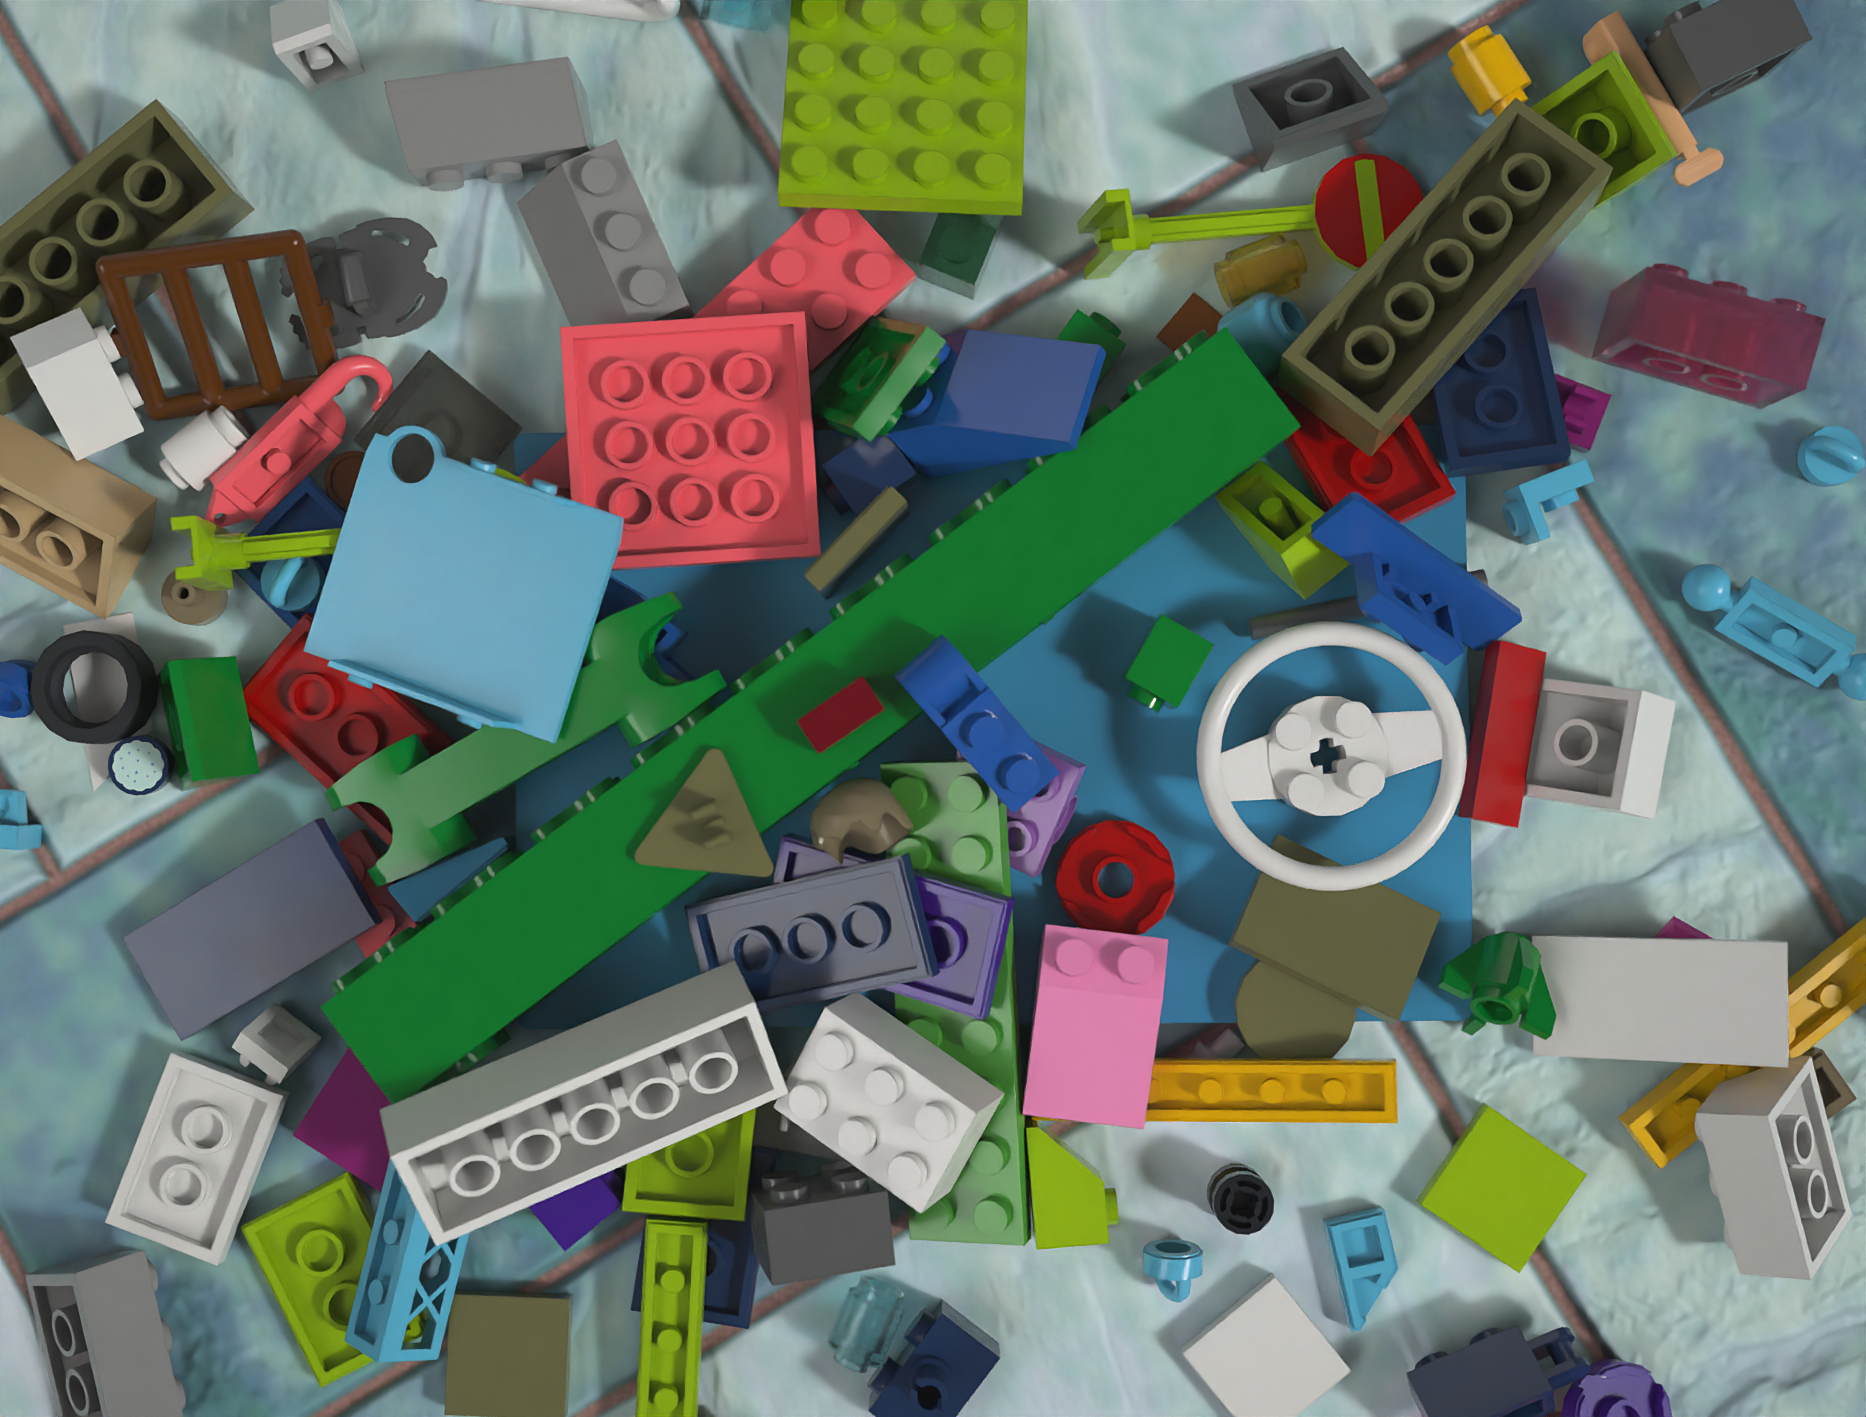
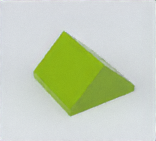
[1531,50,1678,212]

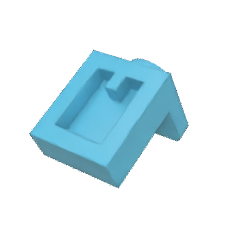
[1502,459,1594,545]

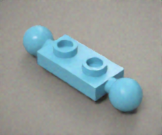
[1682,564,1866,701]

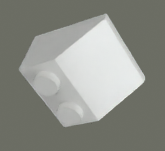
[1523,678,1676,819]

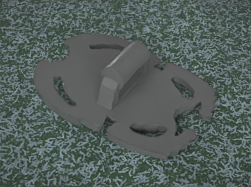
[279,217,448,350]

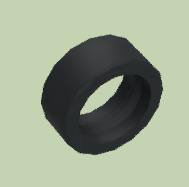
[30,630,159,744]

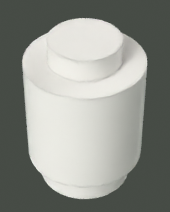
[159,405,251,492]

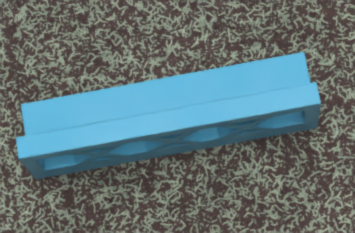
[344,1157,470,1362]

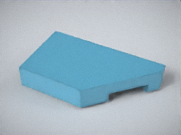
[1323,1206,1398,1332]

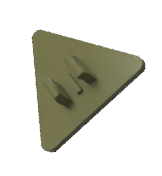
[635,749,774,877]

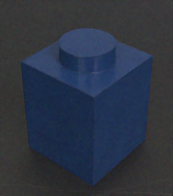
[820,434,917,518]

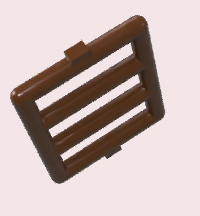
[95,229,346,421]

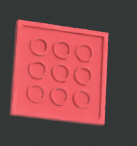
[560,311,822,571]

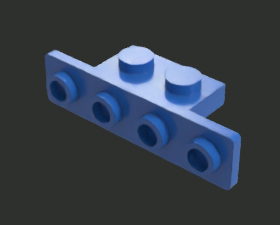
[1311,492,1522,666]

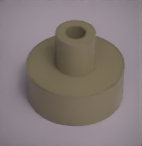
[161,565,228,626]

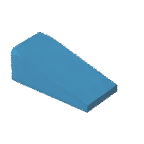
[388,836,516,922]

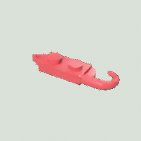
[205,354,393,527]

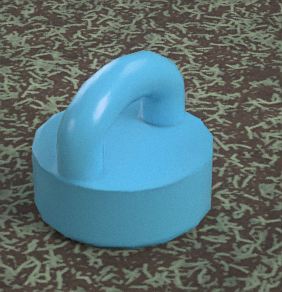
[1797,426,1866,487]
[260,557,325,612]
[1143,1239,1203,1303]

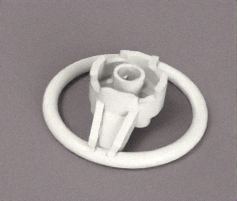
[1196,621,1467,891]

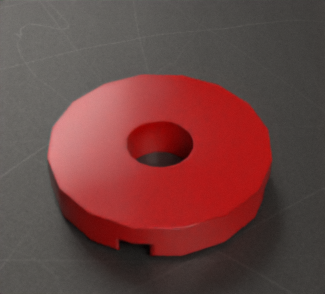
[1055,819,1175,935]

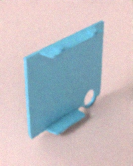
[304,426,624,743]

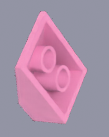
[1022,924,1168,1129]

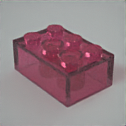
[1591,263,1826,409]

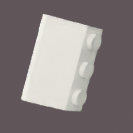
[1695,1056,1852,1280]

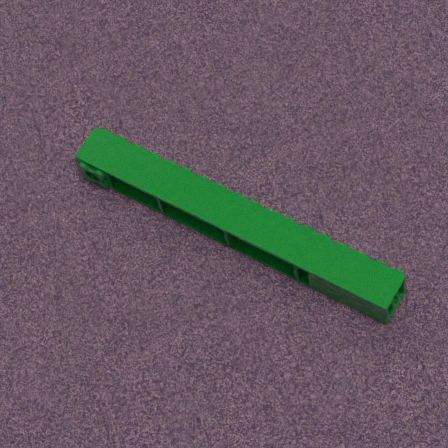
[320,327,1301,1104]

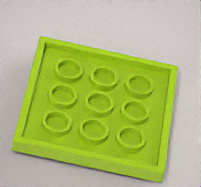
[778,0,1028,216]

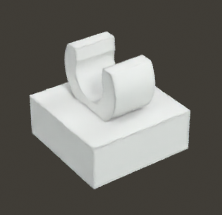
[232,1002,322,1086]

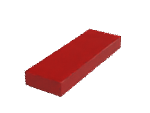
[1458,640,1547,828]

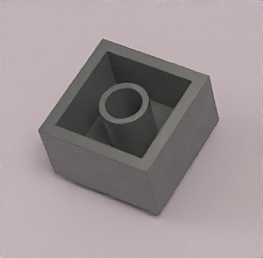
[1643,0,1812,117]
[748,1161,896,1286]

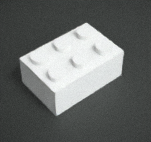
[773,993,1005,1213]

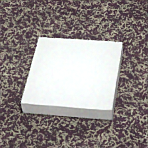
[1180,1273,1351,1417]

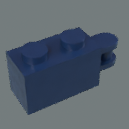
[1406,1325,1591,1417]

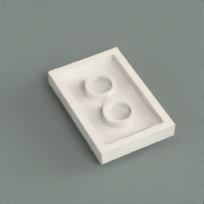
[105,1050,290,1265]

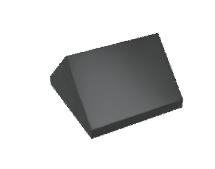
[1232,47,1389,173]

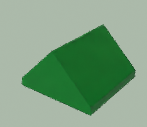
[157,656,260,791]

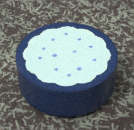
[108,735,174,795]

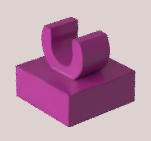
[1555,374,1611,454]

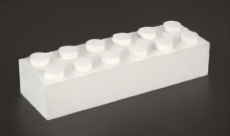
[380,960,788,1246]

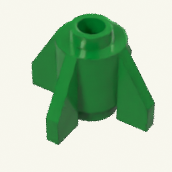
[1437,931,1556,1040]

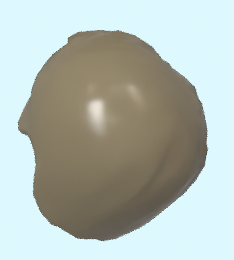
[810,777,914,864]

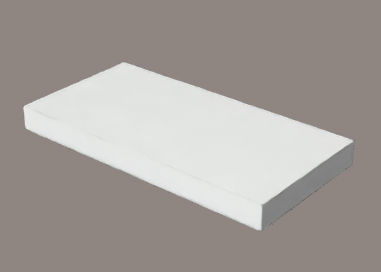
[1532,934,1789,1067]

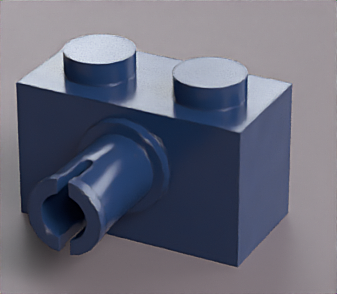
[867,1299,1000,1417]

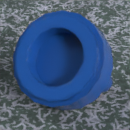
[0,659,36,718]

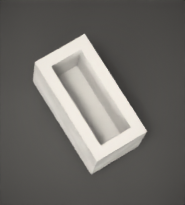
[10,307,144,461]

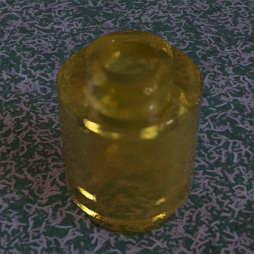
[1214,232,1307,308]

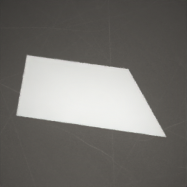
[63,612,154,793]

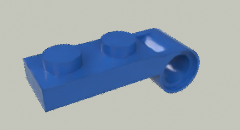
[894,634,1060,814]

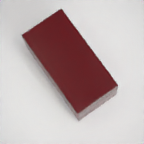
[797,676,886,754]

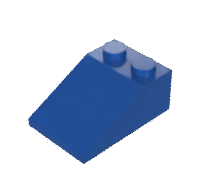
[886,329,1106,478]

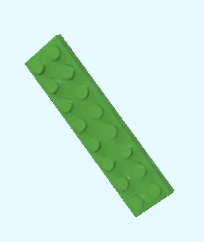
[880,759,1031,1246]

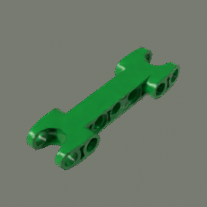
[324,591,728,887]

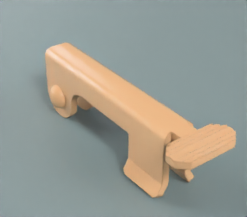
[1582,10,1724,187]

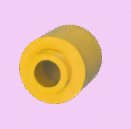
[1447,25,1532,118]

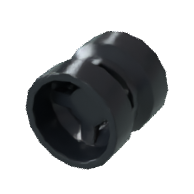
[1207,1164,1274,1235]

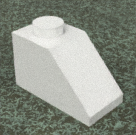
[269,0,365,92]

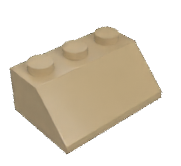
[0,414,158,620]

